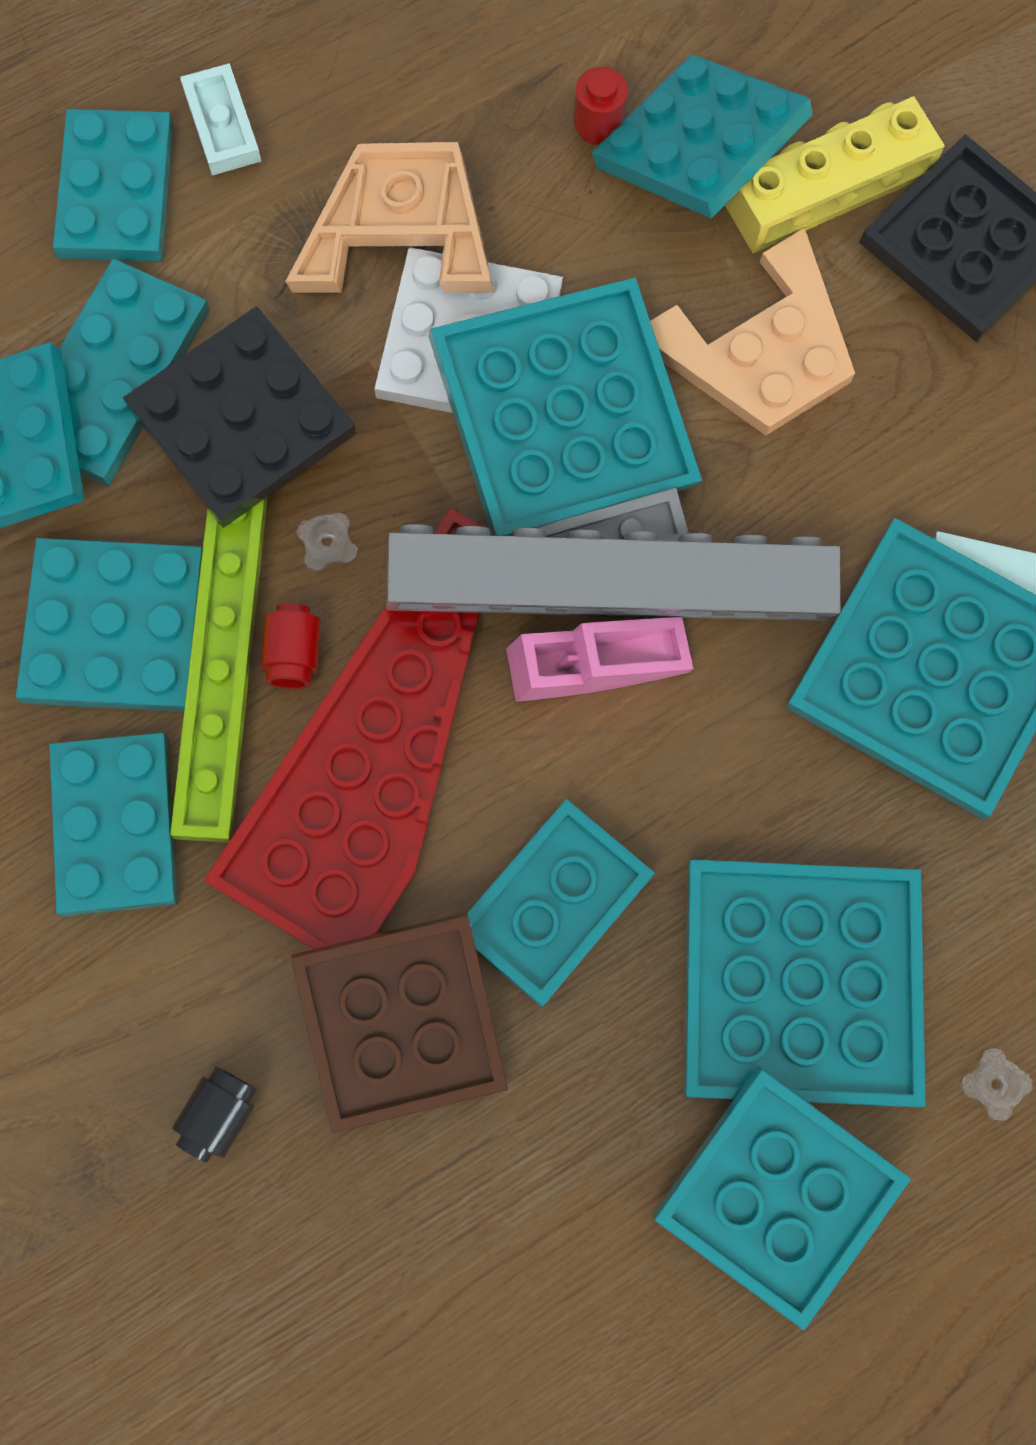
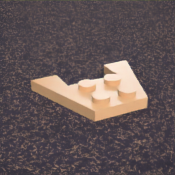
[285,142,495,293]
[650,227,855,436]

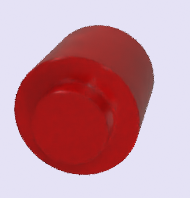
[573,67,628,145]
[261,603,321,690]

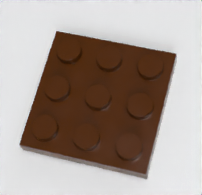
[291,912,508,1134]

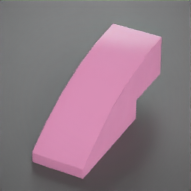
[506,617,693,702]

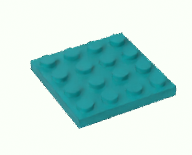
[428,277,702,536]
[785,518,1036,820]
[684,860,926,1108]

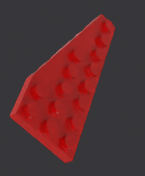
[203,508,492,949]

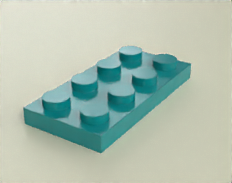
[59,259,210,487]

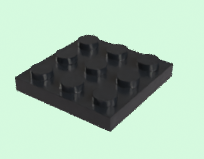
[859,134,1036,343]
[123,306,356,528]

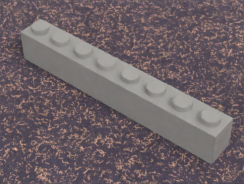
[386,524,841,621]

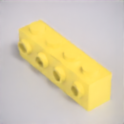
[725,96,945,254]

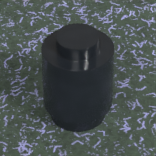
[172,1066,257,1163]

